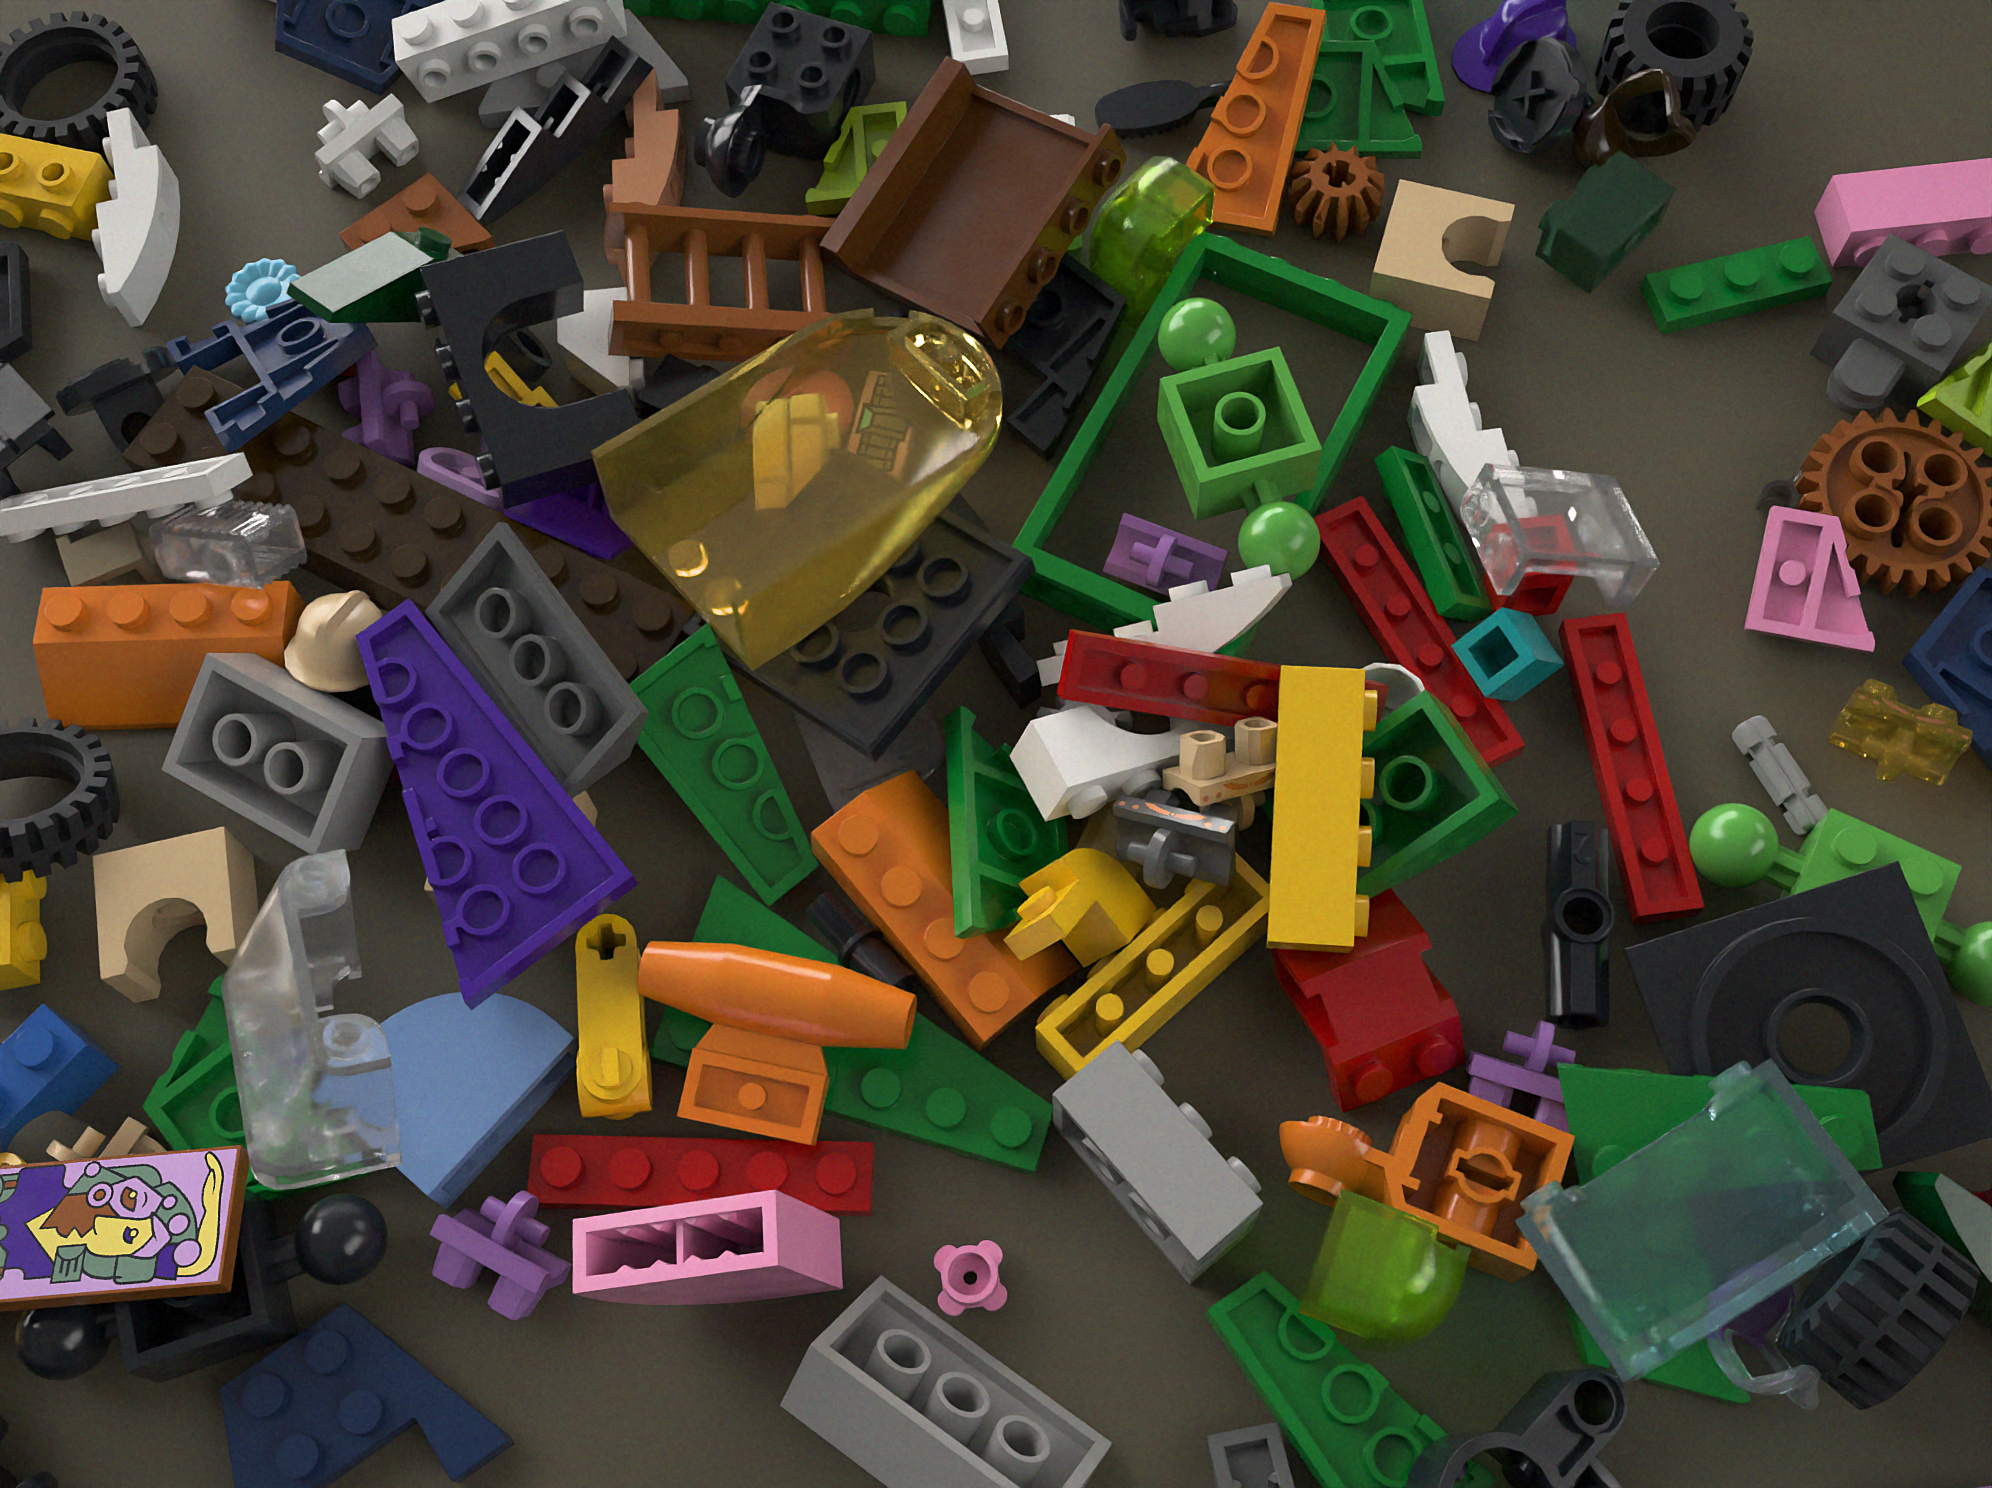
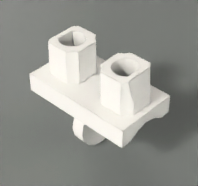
[315,93,419,199]

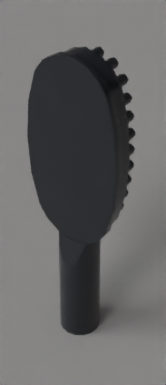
[1095,80,1232,140]

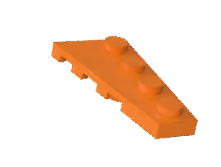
[1161,2,1327,238]

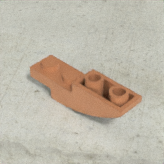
[603,67,687,287]

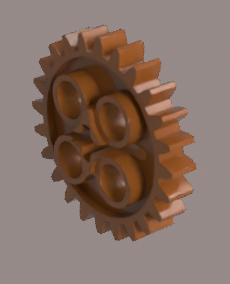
[1794,407,1992,598]

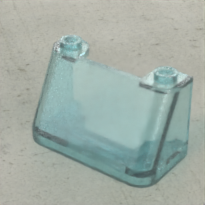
[1515,1058,1890,1388]

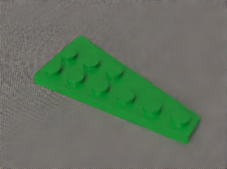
[649,874,1053,1177]

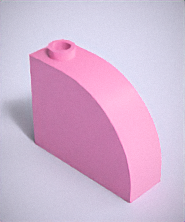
[573,1190,843,1305]

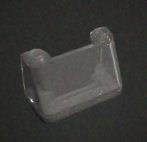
[222,849,402,1190]

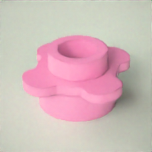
[934,1240,1007,1316]

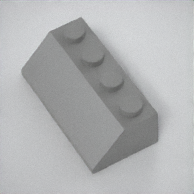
[780,1275,1113,1488]

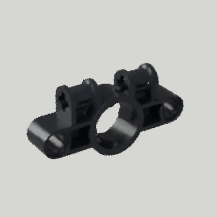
[1405,1368,1628,1488]

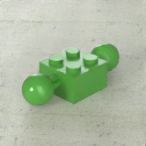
[1157,297,1322,581]
[1689,803,1992,1008]

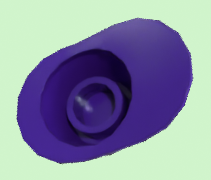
[1452,0,1576,94]

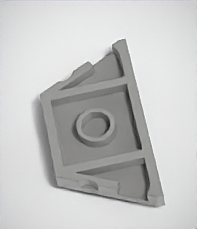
[479,9,692,129]

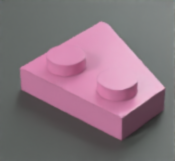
[1744,505,1875,654]

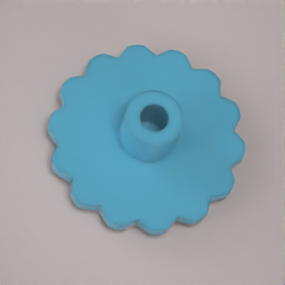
[225,258,301,325]

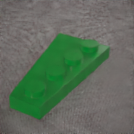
[628,622,820,907]

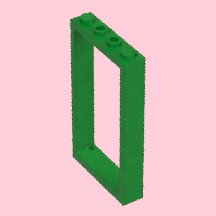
[1012,228,1413,658]

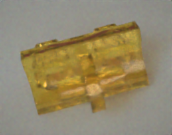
[1828,678,1973,786]

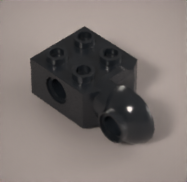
[694,2,876,199]

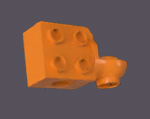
[1279,1082,1575,1284]

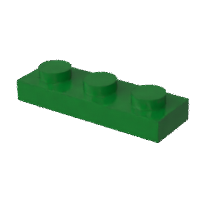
[1640,235,1833,335]
[1374,446,1493,623]

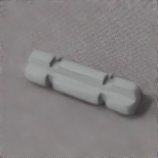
[1732,715,1828,835]

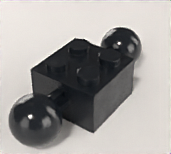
[14,1188,388,1383]

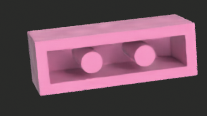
[1814,158,1992,268]

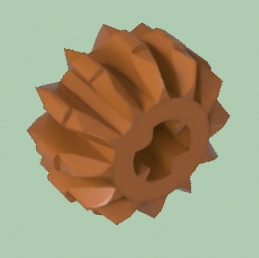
[1287,141,1385,243]

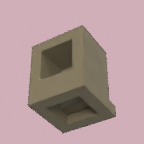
[55,520,167,587]

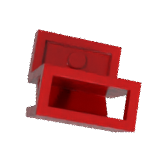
[1270,888,1466,1113]

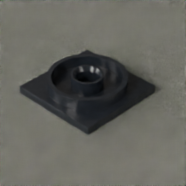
[681,448,1036,763]
[1623,861,1992,1217]

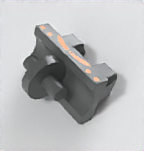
[1113,787,1239,889]

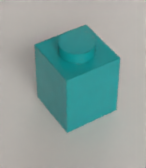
[1451,607,1565,702]

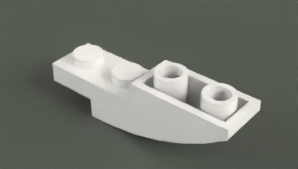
[92,107,180,328]
[1406,330,1535,554]
[1036,564,1292,686]

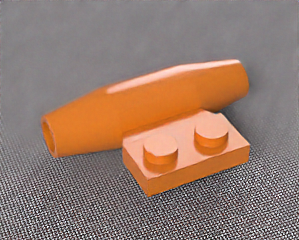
[637,941,917,1146]

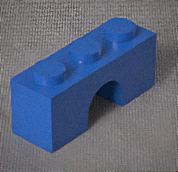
[0,1003,121,1153]

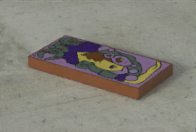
[0,1145,251,1312]

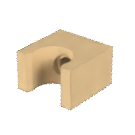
[1368,179,1515,342]
[93,826,265,1003]

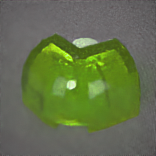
[1089,156,1215,329]
[1298,1189,1472,1354]

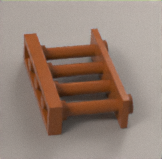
[603,202,853,368]

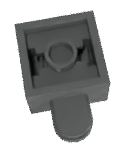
[1810,233,1992,415]

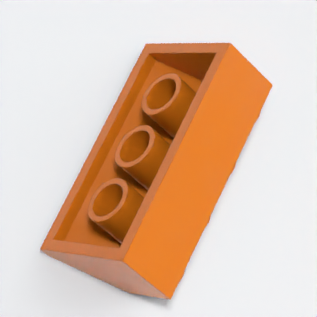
[33,580,307,731]
[811,769,1081,1053]

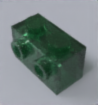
[1535,150,1676,294]

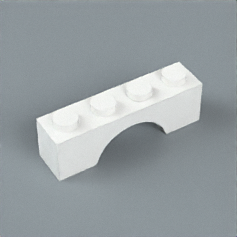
[1010,705,1235,822]

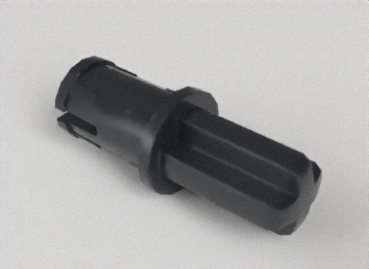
[806,891,917,992]

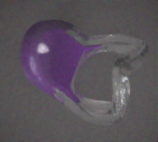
[1706,1260,1821,1411]

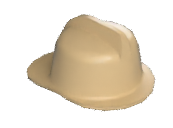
[284,590,389,692]

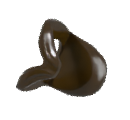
[1572,68,1697,176]

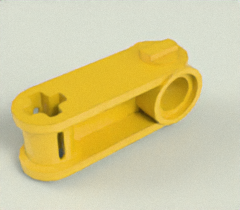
[575,914,653,1120]

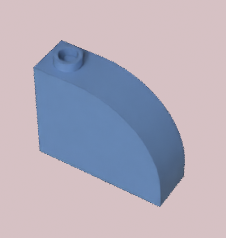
[314,992,579,1210]

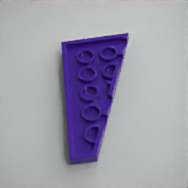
[356,598,638,1011]

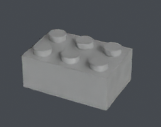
[161,653,395,856]
[1053,1039,1263,1285]

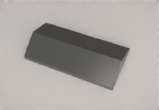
[424,522,649,799]

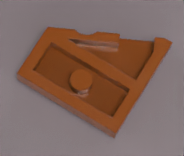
[338,172,496,252]

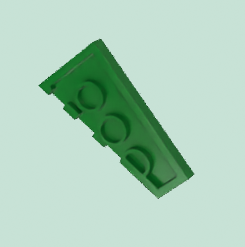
[1556,1062,1883,1207]
[1204,1270,1499,1488]

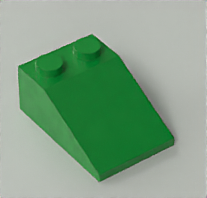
[1261,689,1520,899]

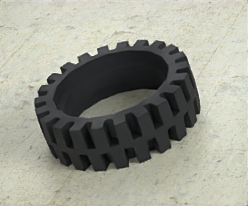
[0,11,158,154]
[0,718,120,883]

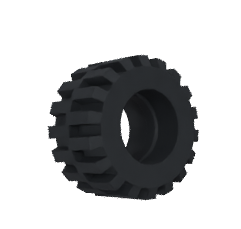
[1595,0,1754,135]
[1781,1206,1979,1410]

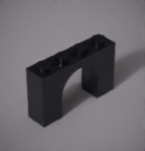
[414,230,647,509]

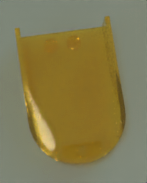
[591,308,1003,671]

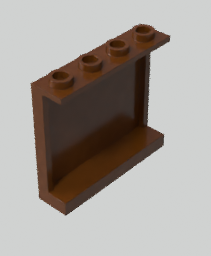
[819,56,1128,351]

